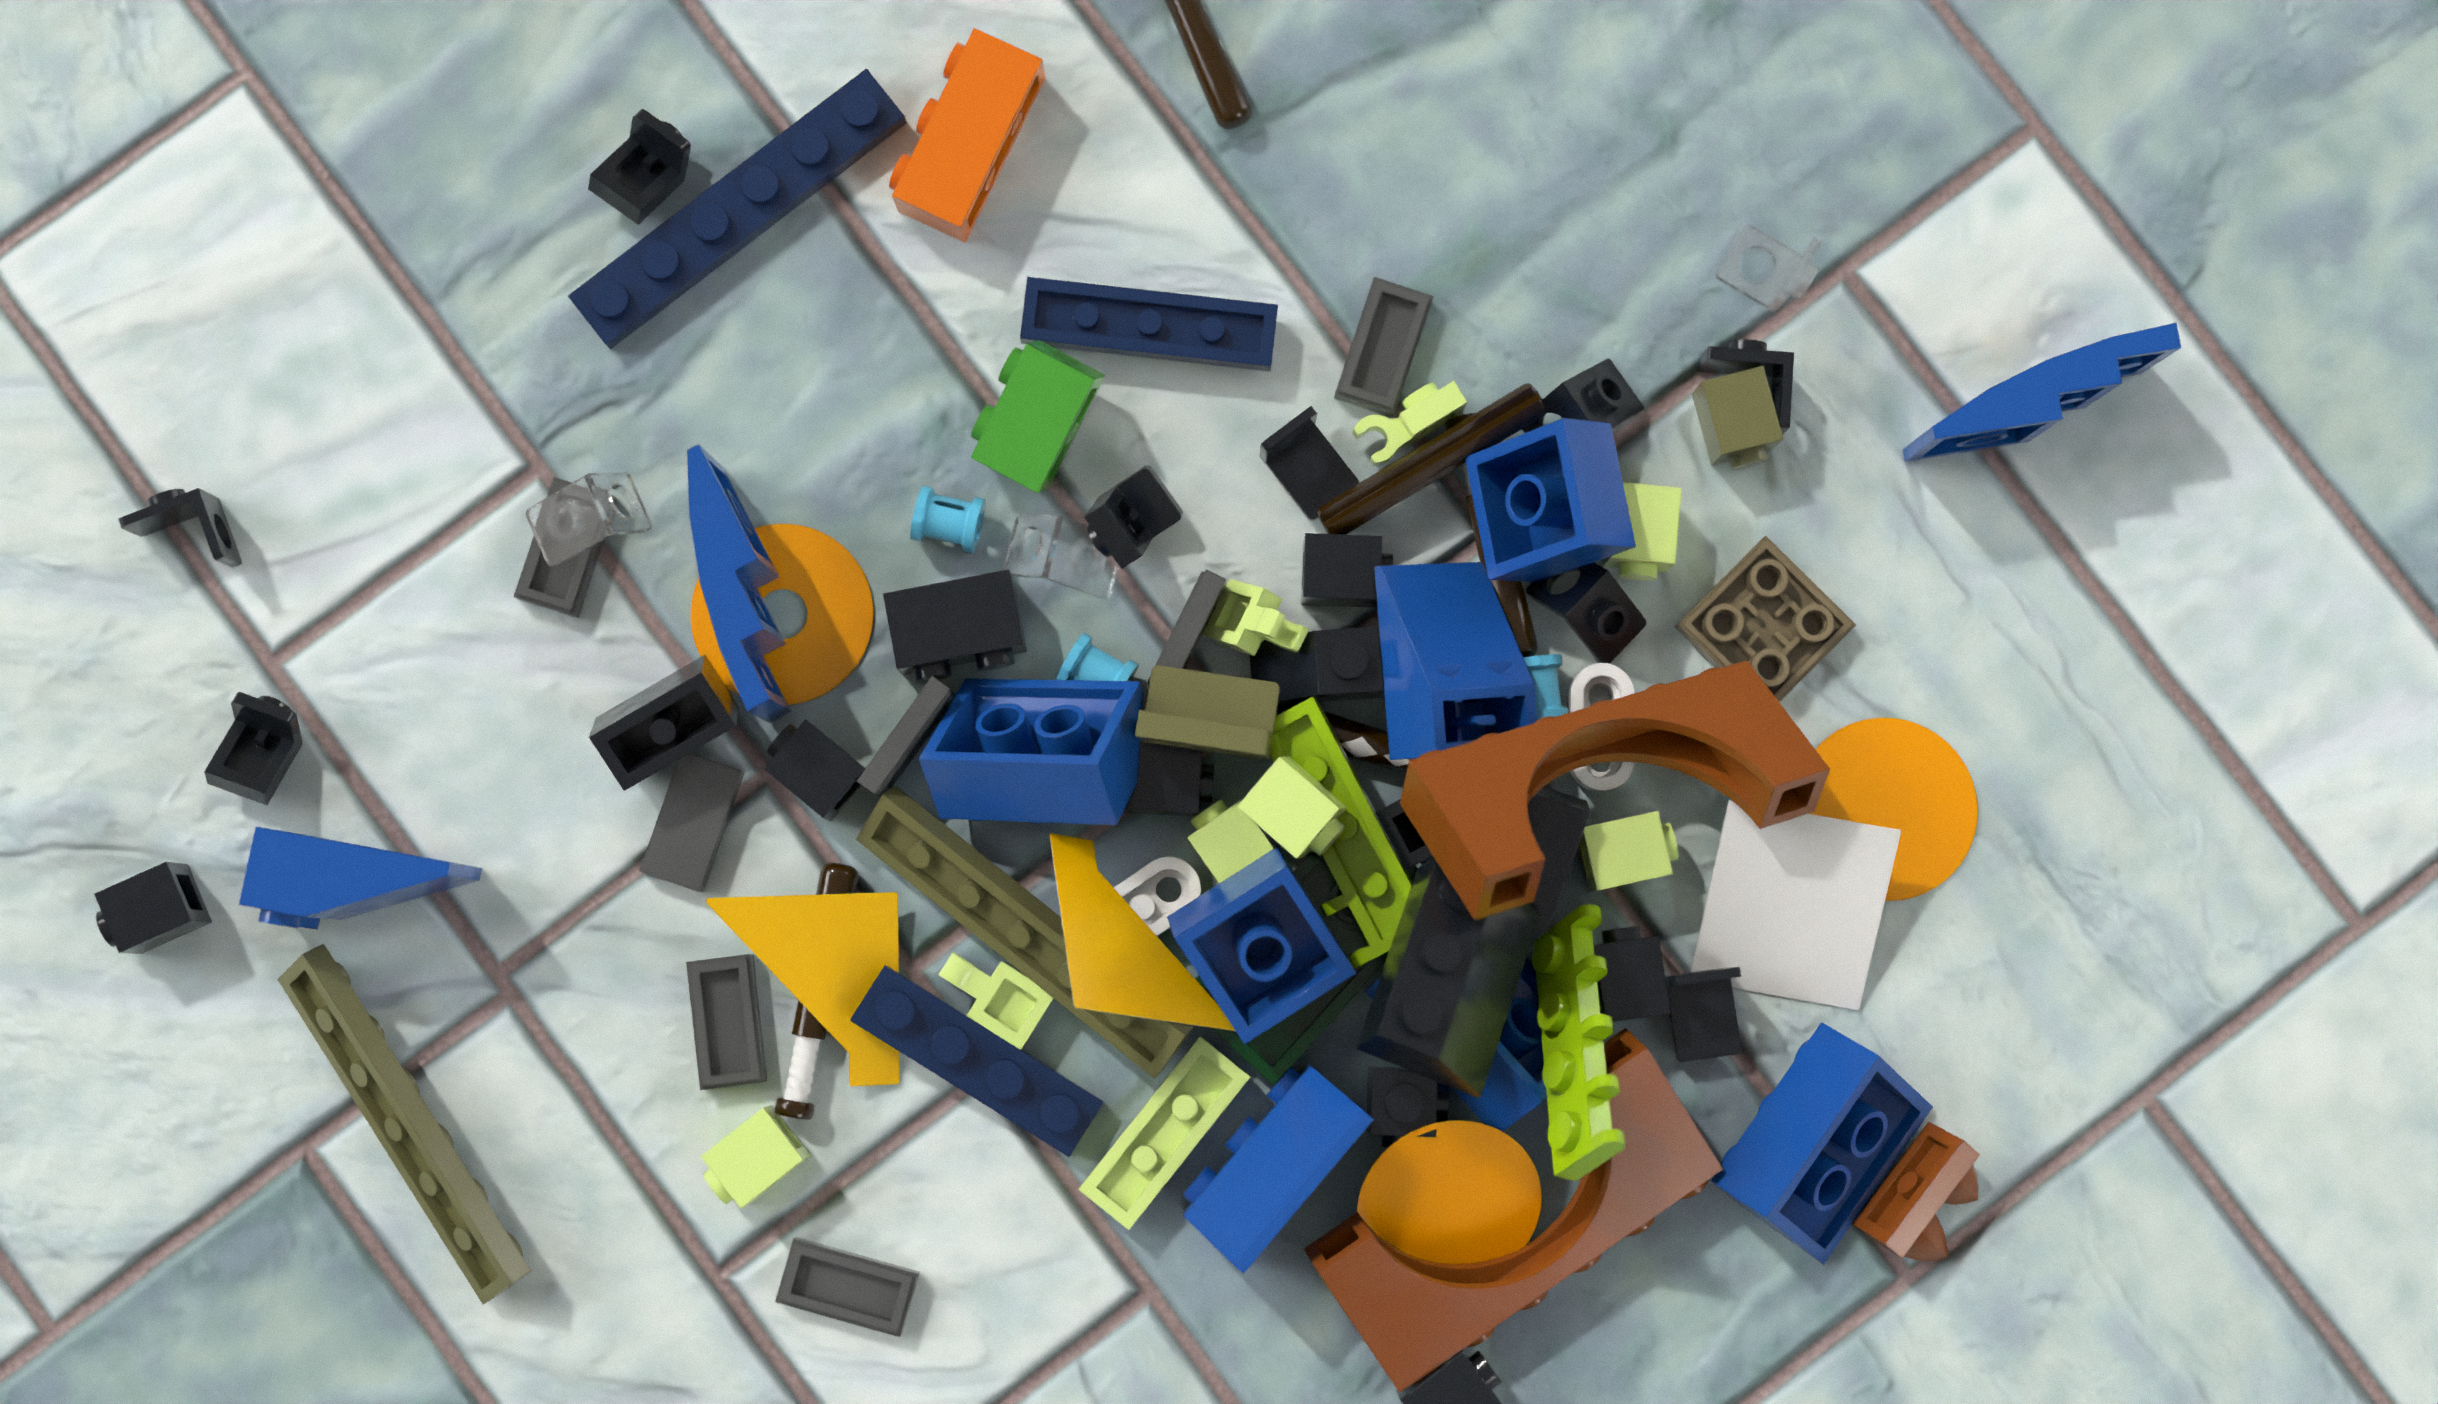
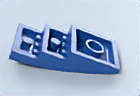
[1903,323,2181,462]
[687,444,792,723]

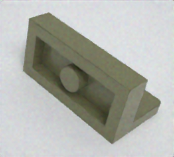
[1135,665,1280,761]

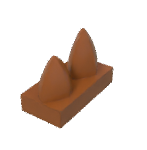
[1852,1122,1980,1261]

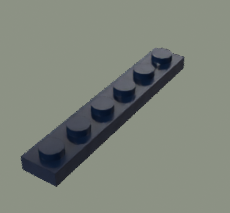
[568,68,907,350]

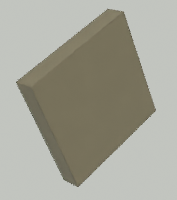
[1674,536,1856,702]

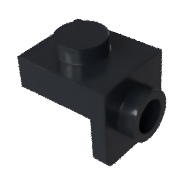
[588,109,691,225]
[1084,465,1183,569]
[204,692,303,805]

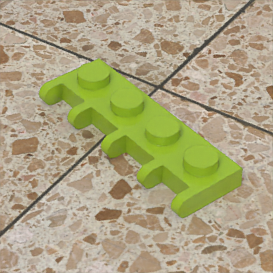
[1270,697,1413,969]
[1532,904,1625,1181]

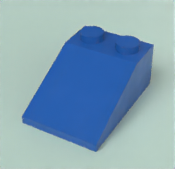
[239,827,482,930]

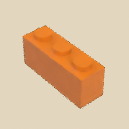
[889,28,1046,243]

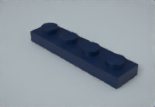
[1020,277,1278,371]
[850,964,1104,1157]

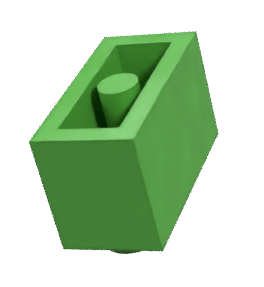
[970,340,1106,493]

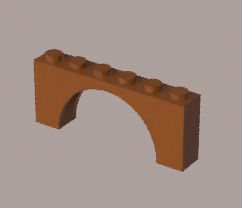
[1400,660,1830,920]
[1304,1028,1723,1393]

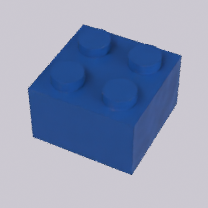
[1465,418,1636,582]
[1167,847,1356,1044]

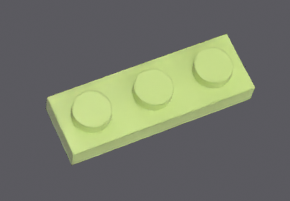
[1078,1036,1250,1230]

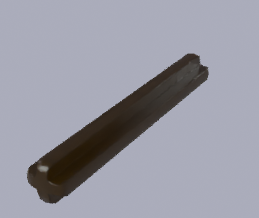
[1317,383,1546,535]

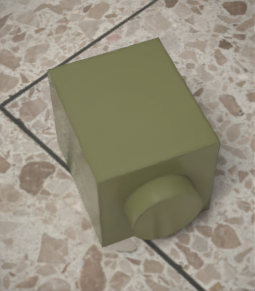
[1692,366,1783,470]

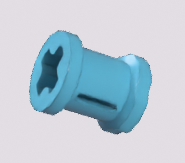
[910,486,986,554]
[1056,633,1139,681]
[1523,654,1569,720]

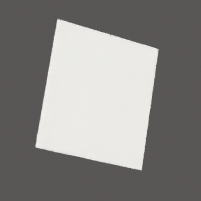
[1691,800,1901,1010]

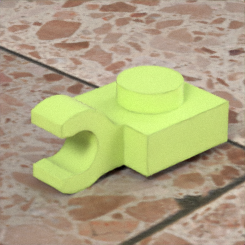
[1352,381,1467,467]
[1202,579,1309,656]
[938,952,1054,1050]

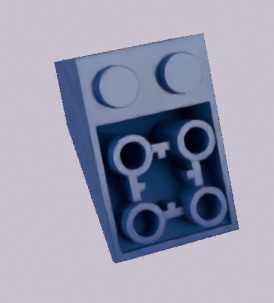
[1374,562,1537,760]

